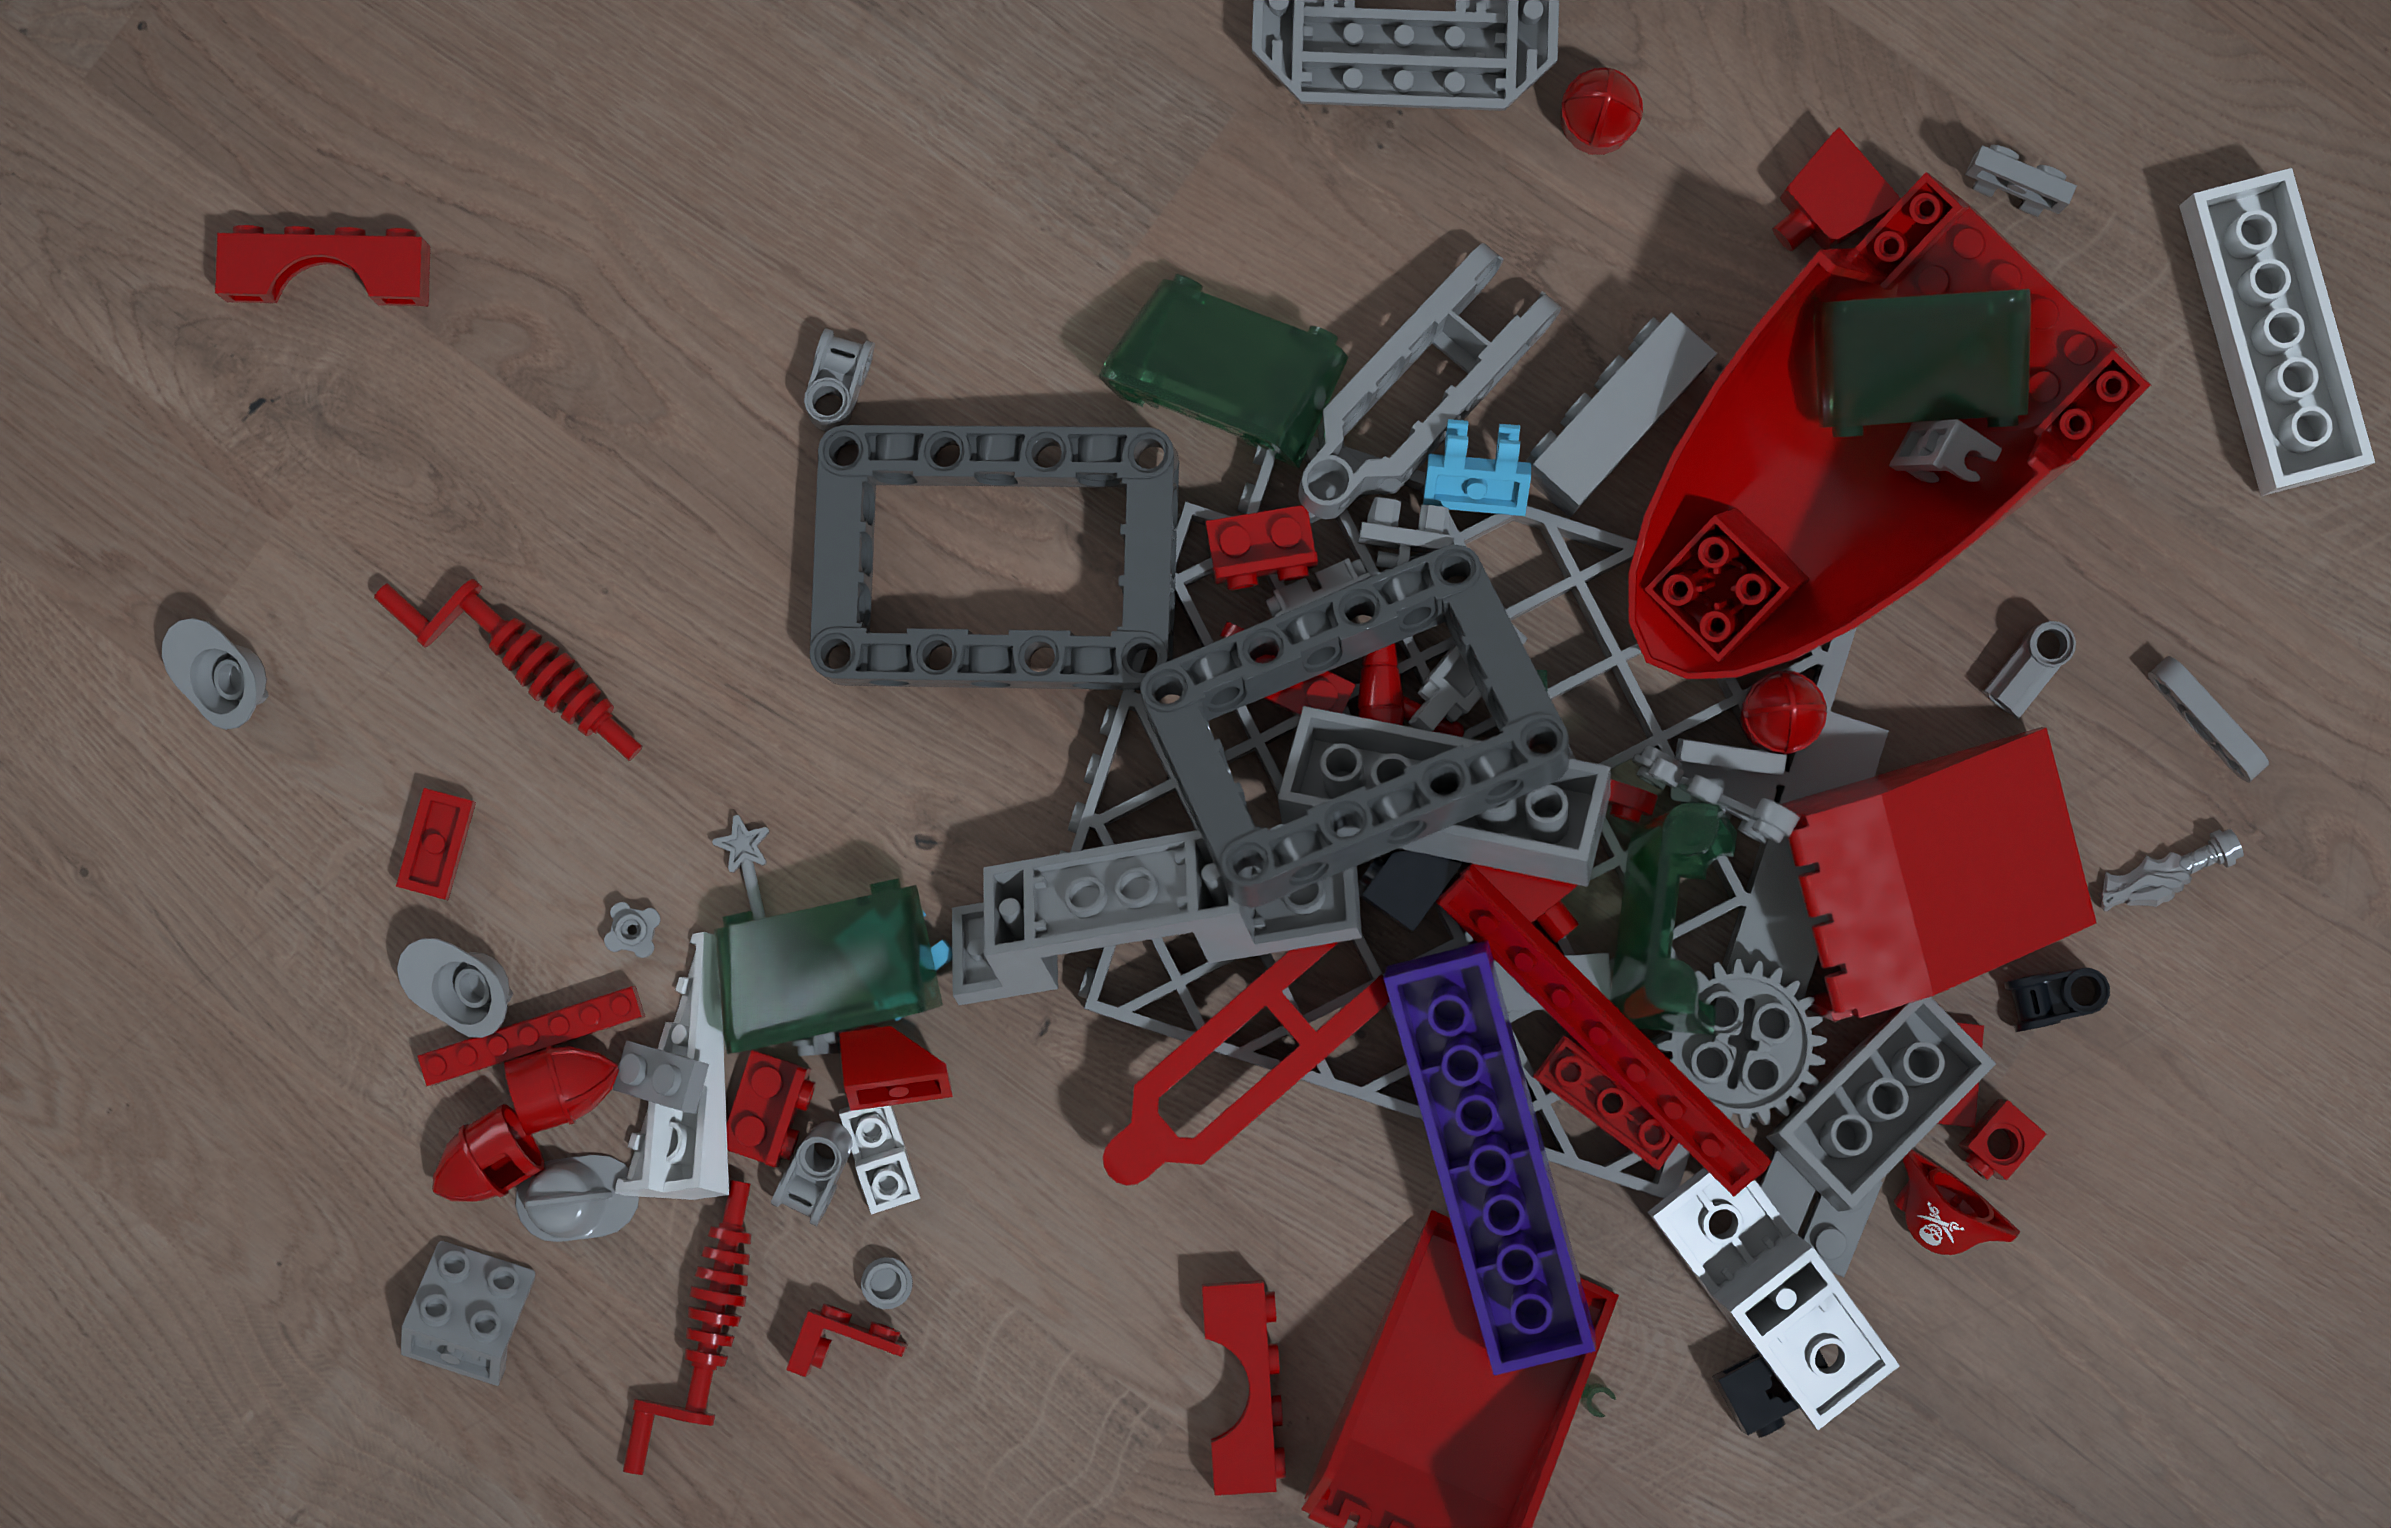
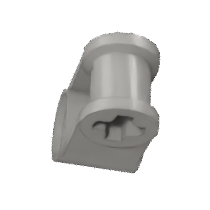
[804,328,875,432]
[771,1121,853,1227]

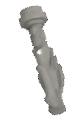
[2098,829,2244,912]

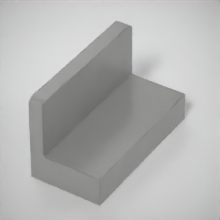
[1669,738,1787,809]

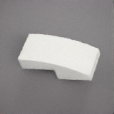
[839,1105,920,1214]

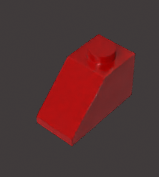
[839,1025,953,1111]

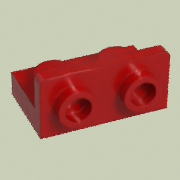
[1205,505,1318,590]
[727,1050,816,1168]

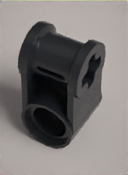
[2004,968,2110,1032]

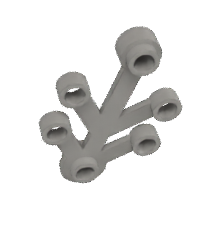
[1632,745,1800,844]

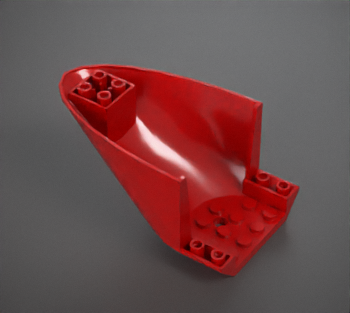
[1628,172,2151,679]

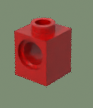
[1958,1099,2047,1181]

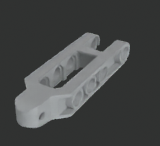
[1298,243,1562,520]

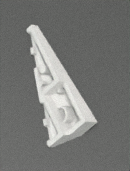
[615,932,729,1200]

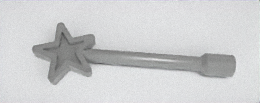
[712,815,786,997]

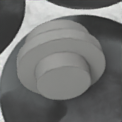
[861,1257,913,1309]

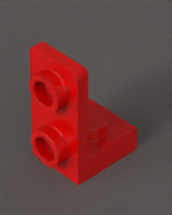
[786,1303,908,1377]

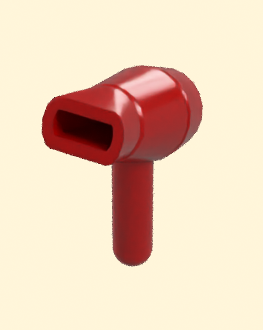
[1357,643,1464,737]

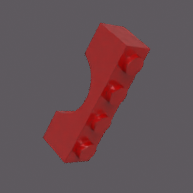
[215,225,431,306]
[1202,1280,1286,1496]

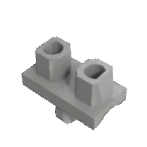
[1358,497,1455,569]

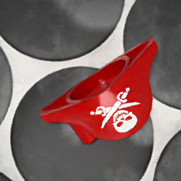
[1894,1149,2021,1255]

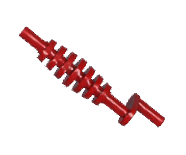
[374,579,643,761]
[623,1180,751,1475]

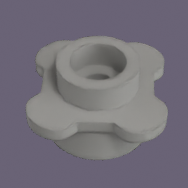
[604,902,661,958]

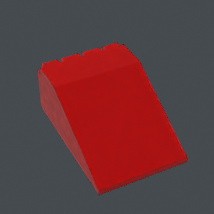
[1779,727,2097,1021]
[1301,1210,1619,1528]

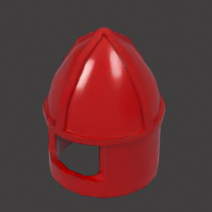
[1561,68,1643,155]
[1740,670,1827,754]
[504,1046,619,1135]
[432,1104,545,1202]

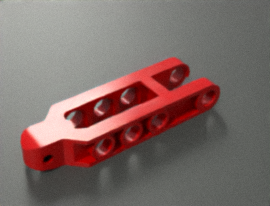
[1103,942,1390,1186]

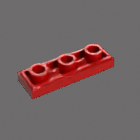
[1532,1035,1679,1171]

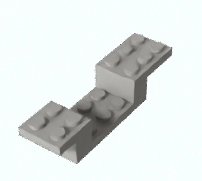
[952,830,1362,1005]

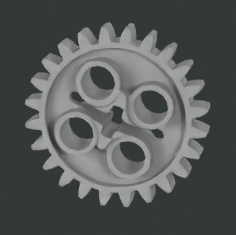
[1655,959,1827,1128]

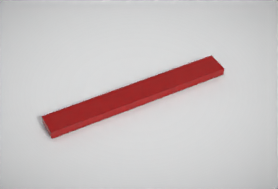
[1436,865,1772,1197]

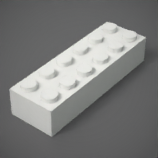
[2179,168,2375,496]

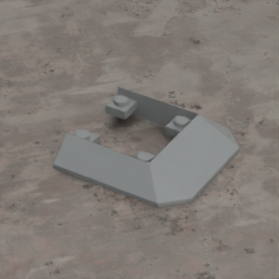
[1252,0,1559,111]

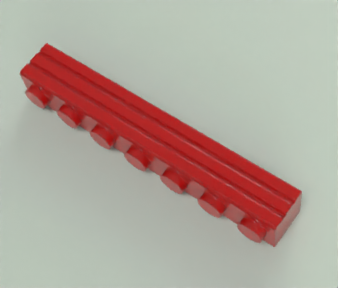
[417,986,646,1086]

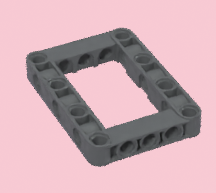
[809,425,1180,690]
[1141,544,1570,907]

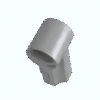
[1982,621,2076,719]

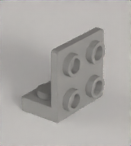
[401,1241,535,1386]

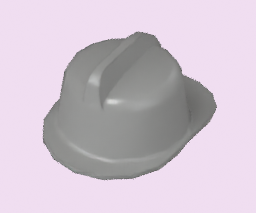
[162,618,269,730]
[397,938,513,1038]
[515,1155,639,1242]

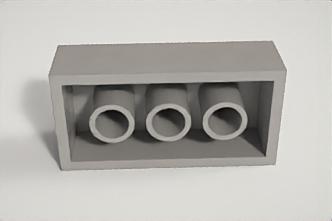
[1526,312,1717,518]
[1766,997,1996,1212]

